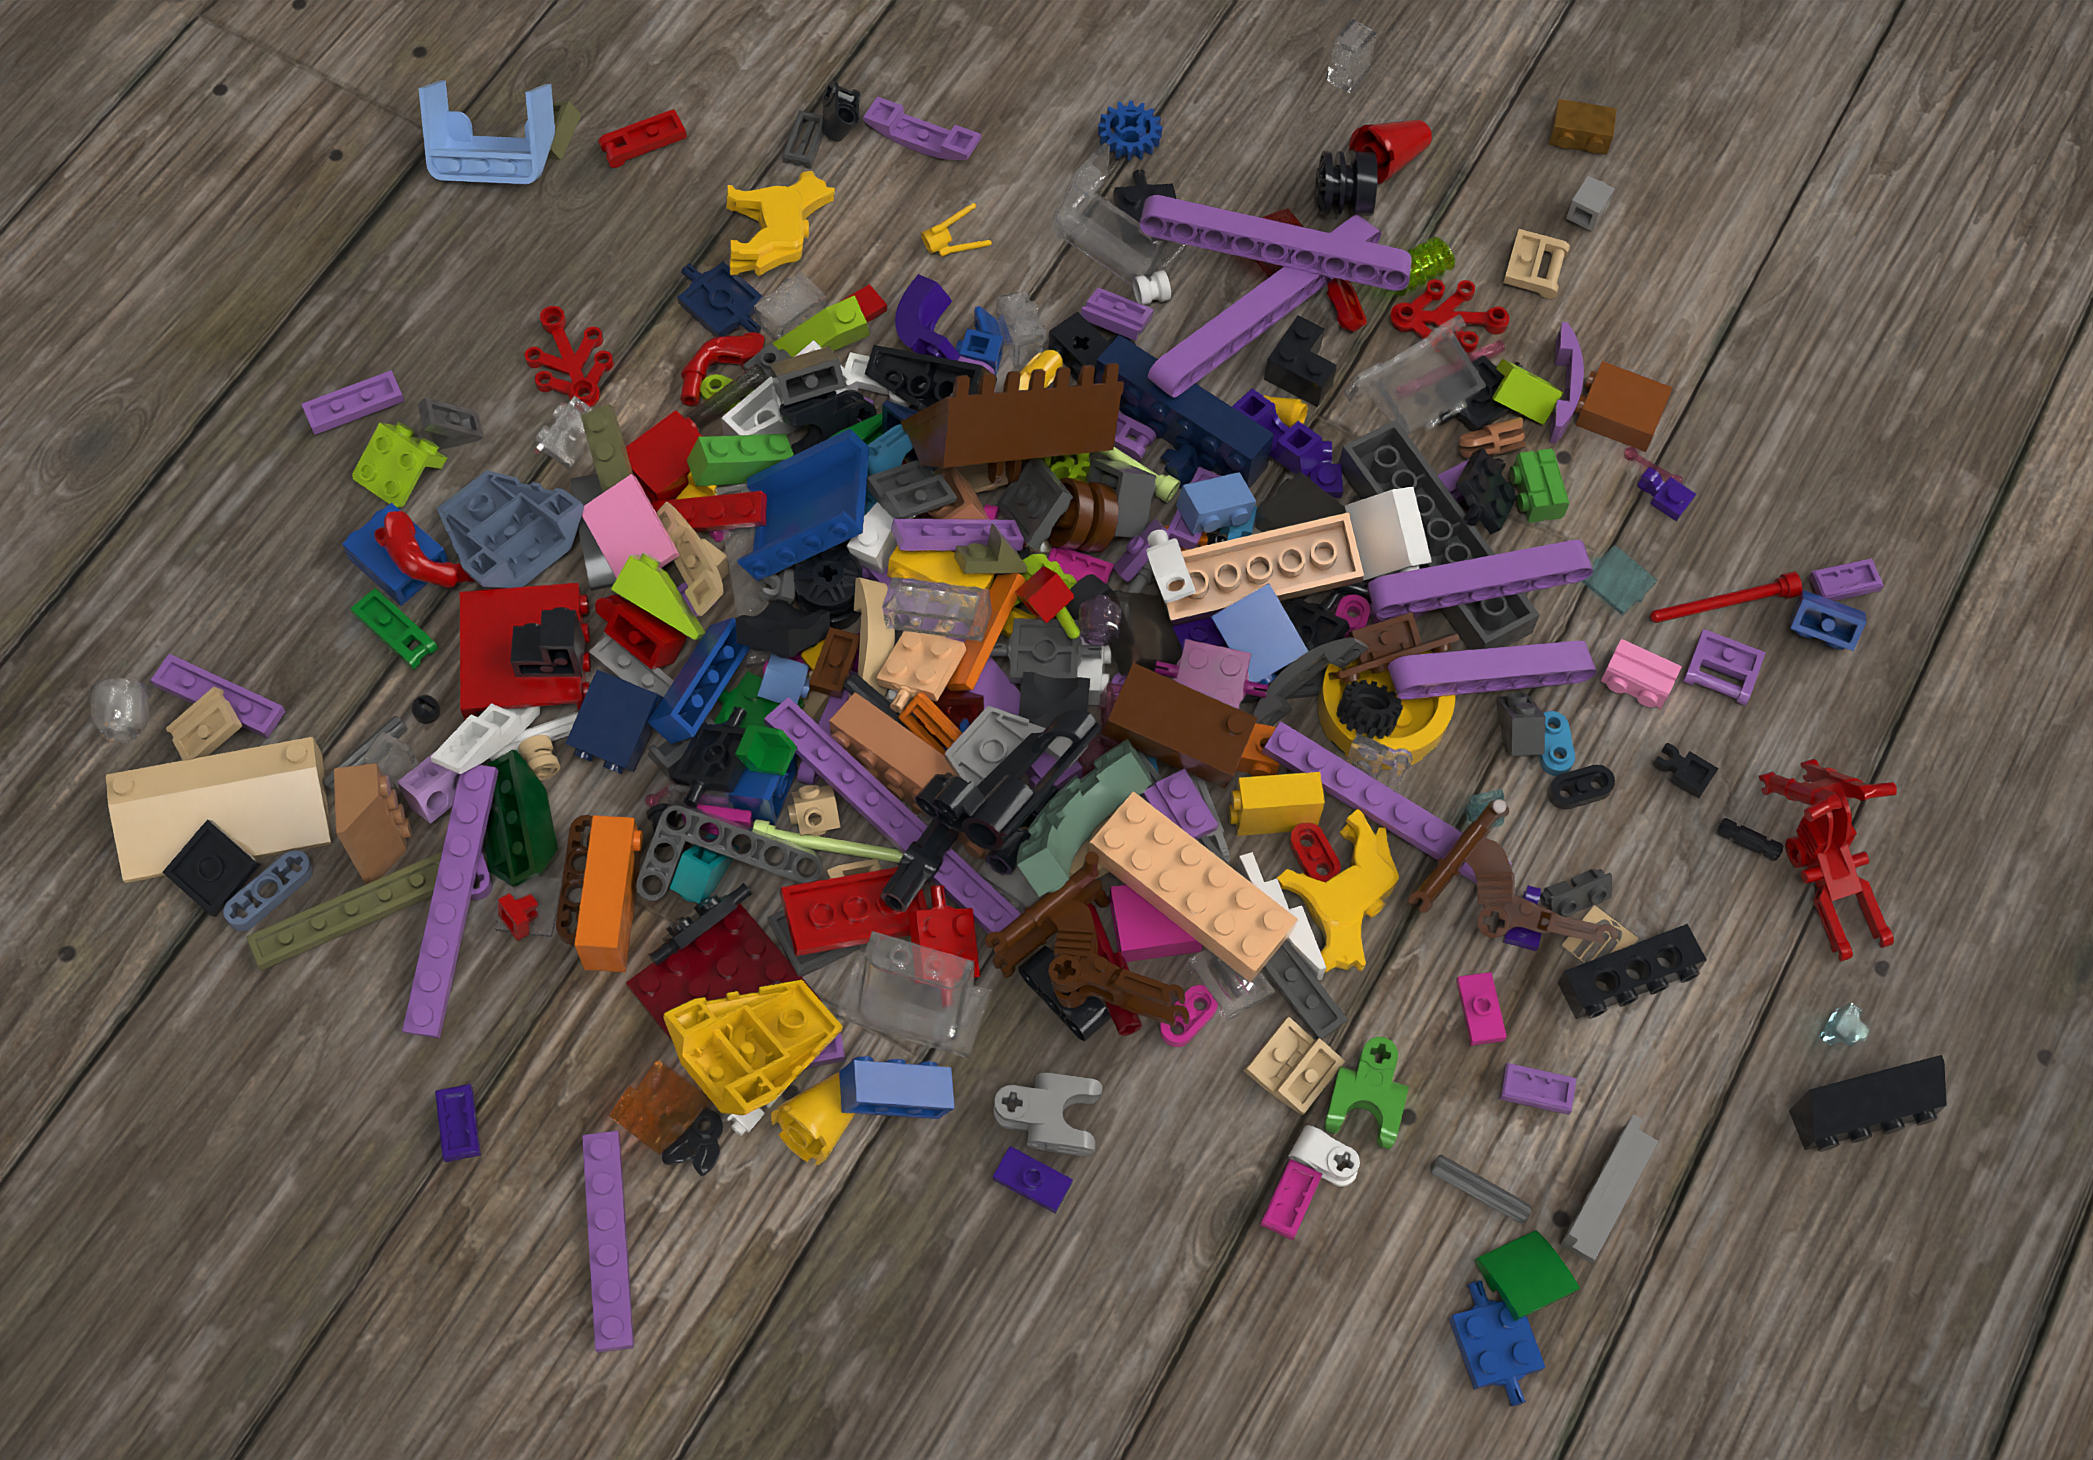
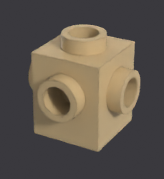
[787,785,841,836]

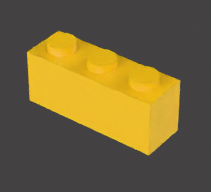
[887,545,995,618]

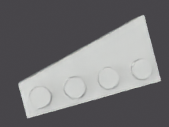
[721,341,858,436]

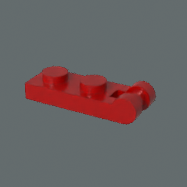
[598,109,687,168]

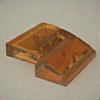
[609,1060,710,1154]

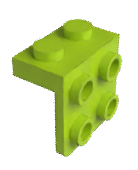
[352,422,447,508]

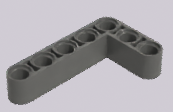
[636,802,822,901]

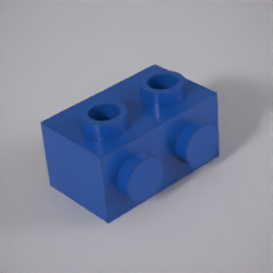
[1790,590,1867,651]

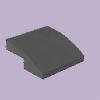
[866,460,957,519]

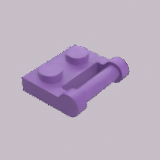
[1683,629,1766,706]

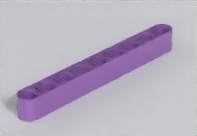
[1140,195,1412,291]

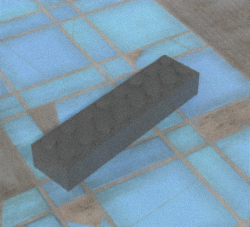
[1339,420,1540,650]

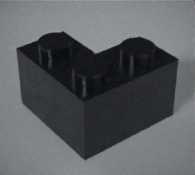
[1264,315,1337,407]
[510,607,585,677]

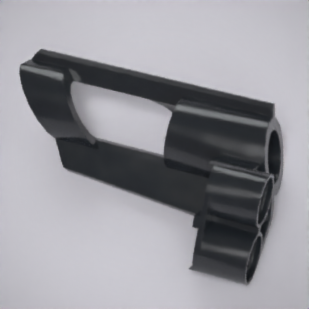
[915,710,1101,850]

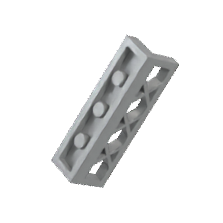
[1560,1114,1658,1264]

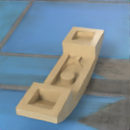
[656,502,723,616]
[849,578,895,698]

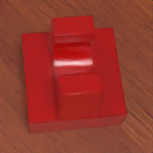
[498,893,538,941]

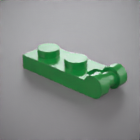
[350,588,439,670]

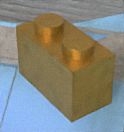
[1549,98,1617,155]

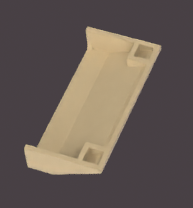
[106,737,332,883]

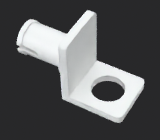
[1146,530,1196,603]

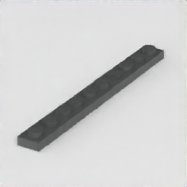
[1138,751,1348,1040]

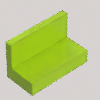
[1492,358,1563,425]

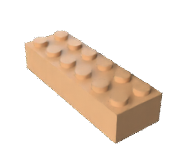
[1167,512,1364,626]
[1088,791,1298,983]

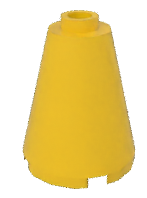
[771,1072,855,1165]

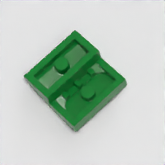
[1474,1230,1580,1322]

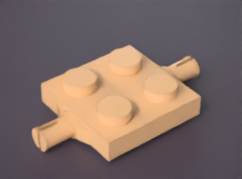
[876,618,967,713]

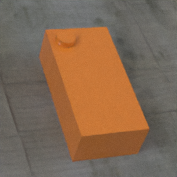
[575,815,643,972]

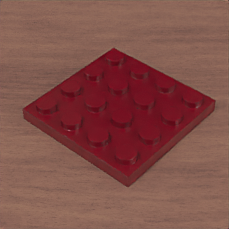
[626,904,822,1045]

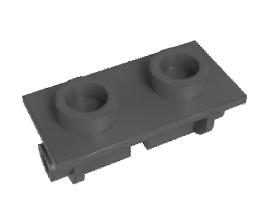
[1540,868,1612,917]

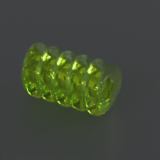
[1394,237,1455,296]

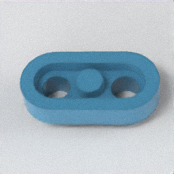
[1538,711,1575,776]

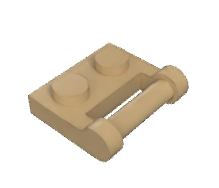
[1503,229,1570,299]

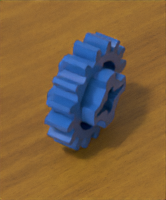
[1098,101,1163,161]

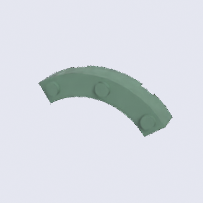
[1017,739,1152,897]

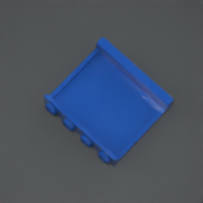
[737,429,870,581]

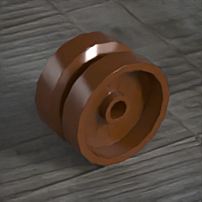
[1047,477,1119,554]

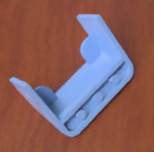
[418,80,555,184]

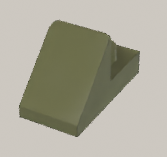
[954,524,1027,573]

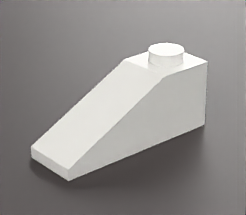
[847,502,915,574]

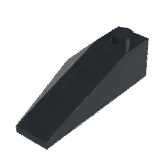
[865,345,998,410]

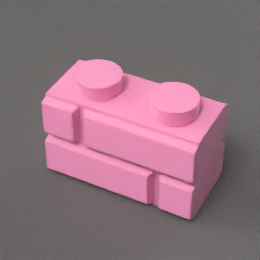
[1601,639,1682,709]

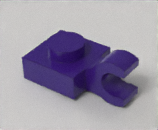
[1309,441,1343,498]
[1637,467,1696,521]
[1503,885,1542,951]

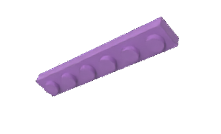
[582,1131,634,1353]

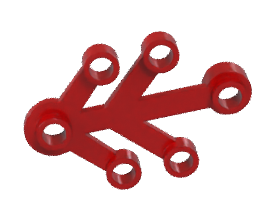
[1390,279,1510,353]
[524,306,614,409]

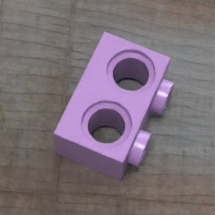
[397,750,460,824]

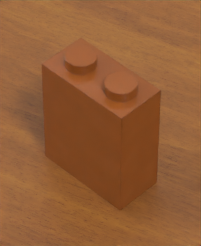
[1574,361,1673,452]

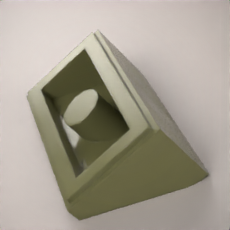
[547,101,581,160]

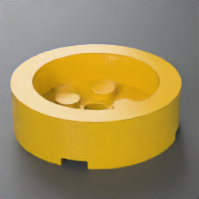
[1317,649,1455,769]

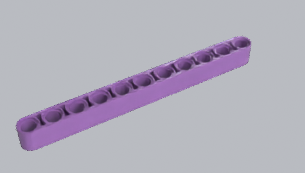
[1148,214,1382,398]

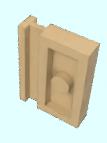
[166,687,242,760]

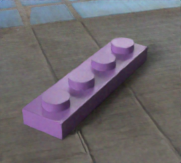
[891,519,1025,551]
[150,654,285,739]

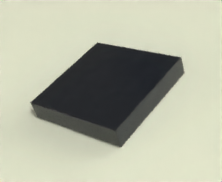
[162,819,261,917]

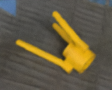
[921,203,992,257]

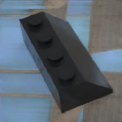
[1789,1055,1947,1152]

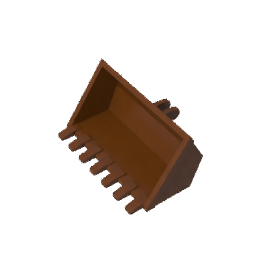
[901,362,1124,484]

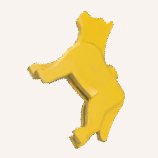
[726,171,835,276]
[1276,809,1399,973]

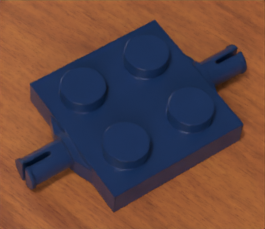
[677,261,765,337]

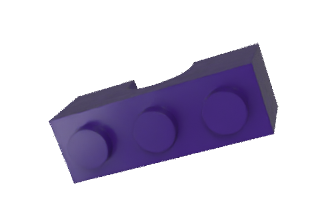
[1232,388,1324,479]

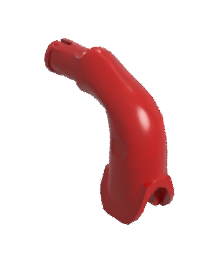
[680,332,765,406]
[374,511,475,588]

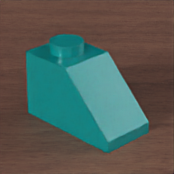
[669,833,740,904]

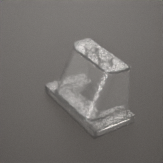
[1343,314,1486,436]
[836,931,991,1058]

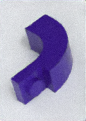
[895,274,961,360]

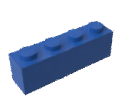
[648,617,751,744]

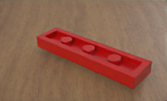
[650,491,767,532]

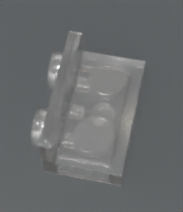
[533,396,593,470]

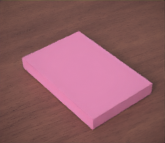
[582,474,680,578]

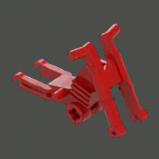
[1759,759,1897,962]

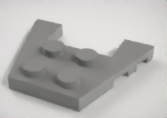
[945,705,1088,786]

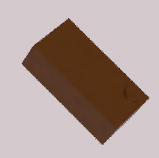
[1101,662,1257,789]

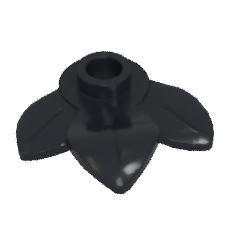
[659,1109,723,1176]

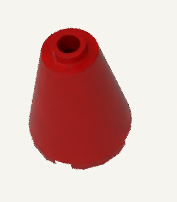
[1349,120,1432,184]

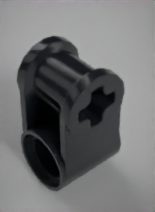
[822,80,861,141]

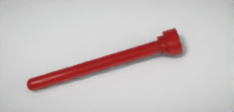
[1650,571,1802,623]

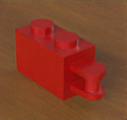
[595,594,687,670]

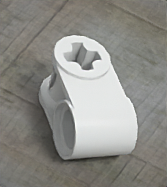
[1288,1125,1360,1187]

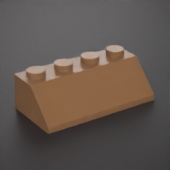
[334,763,412,884]

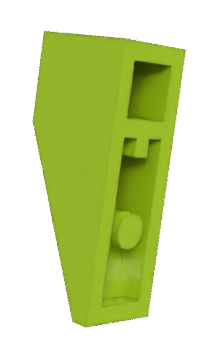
[773,295,870,357]
[611,553,705,640]

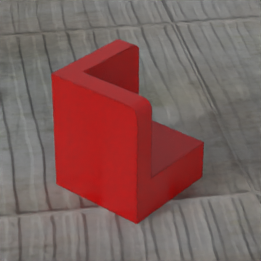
[1015,566,1074,623]

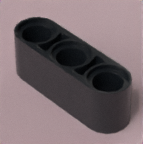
[1018,946,1111,1042]

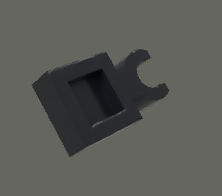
[1653,743,1719,798]

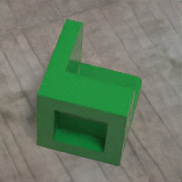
[735,725,797,776]

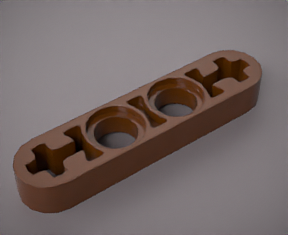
[556,815,593,945]

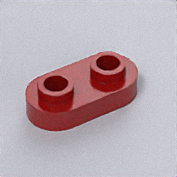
[1327,278,1367,332]
[1289,823,1341,883]

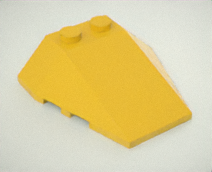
[664,980,843,1115]

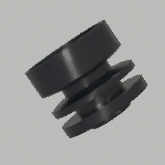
[1315,151,1377,216]
[794,546,863,630]

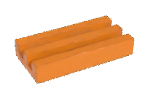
[898,692,963,756]

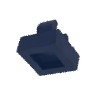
[1160,443,1201,489]

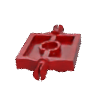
[908,885,980,1005]

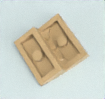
[1243,1016,1345,1115]

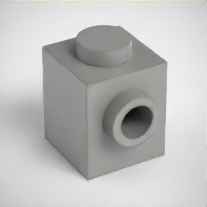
[1566,176,1615,232]

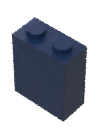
[565,669,663,774]

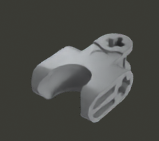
[993,1073,1103,1156]

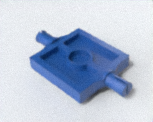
[1449,1281,1546,1407]

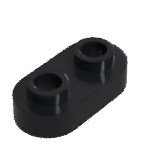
[1548,765,1615,809]

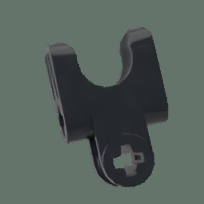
[779,389,877,455]

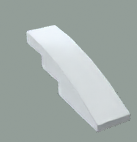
[431,703,540,774]
[1237,852,1326,980]

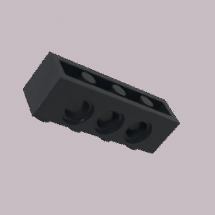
[1557,924,1707,1019]

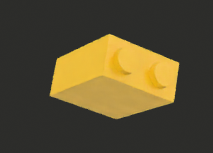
[1228,772,1325,836]

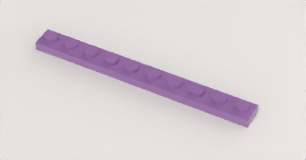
[764,697,1021,934]

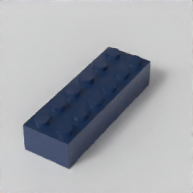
[1095,335,1274,489]

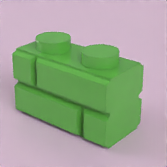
[1509,448,1570,523]

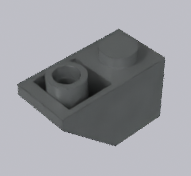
[1497,692,1546,756]

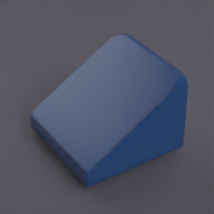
[974,306,1004,344]

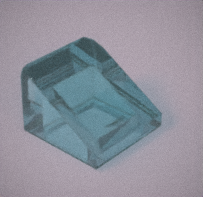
[1465,789,1505,828]

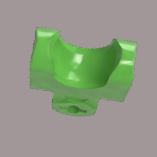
[1323,1037,1409,1150]

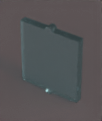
[1581,545,1658,616]

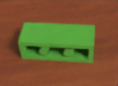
[687,434,794,486]

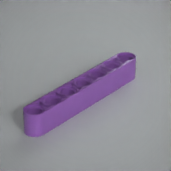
[1367,540,1593,619]
[1388,641,1597,699]

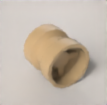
[518,735,561,780]

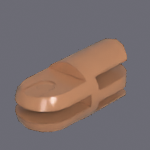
[1458,417,1526,458]

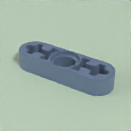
[223,850,313,931]

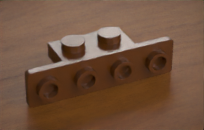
[1328,612,1460,684]

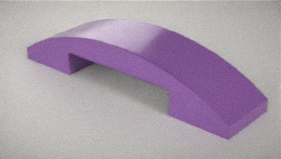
[863,96,982,160]
[1549,322,1584,443]

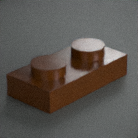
[809,627,860,698]

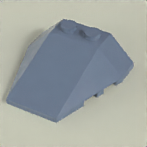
[437,470,584,588]

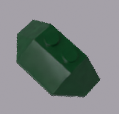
[483,749,558,887]

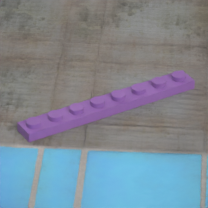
[1262,721,1512,884]
[402,765,498,1039]

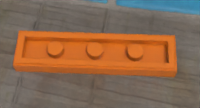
[946,573,1026,691]

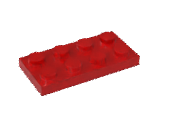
[780,867,928,956]

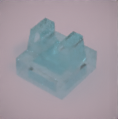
[1820,1003,1870,1047]

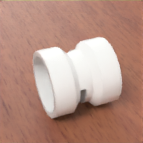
[1133,270,1171,306]

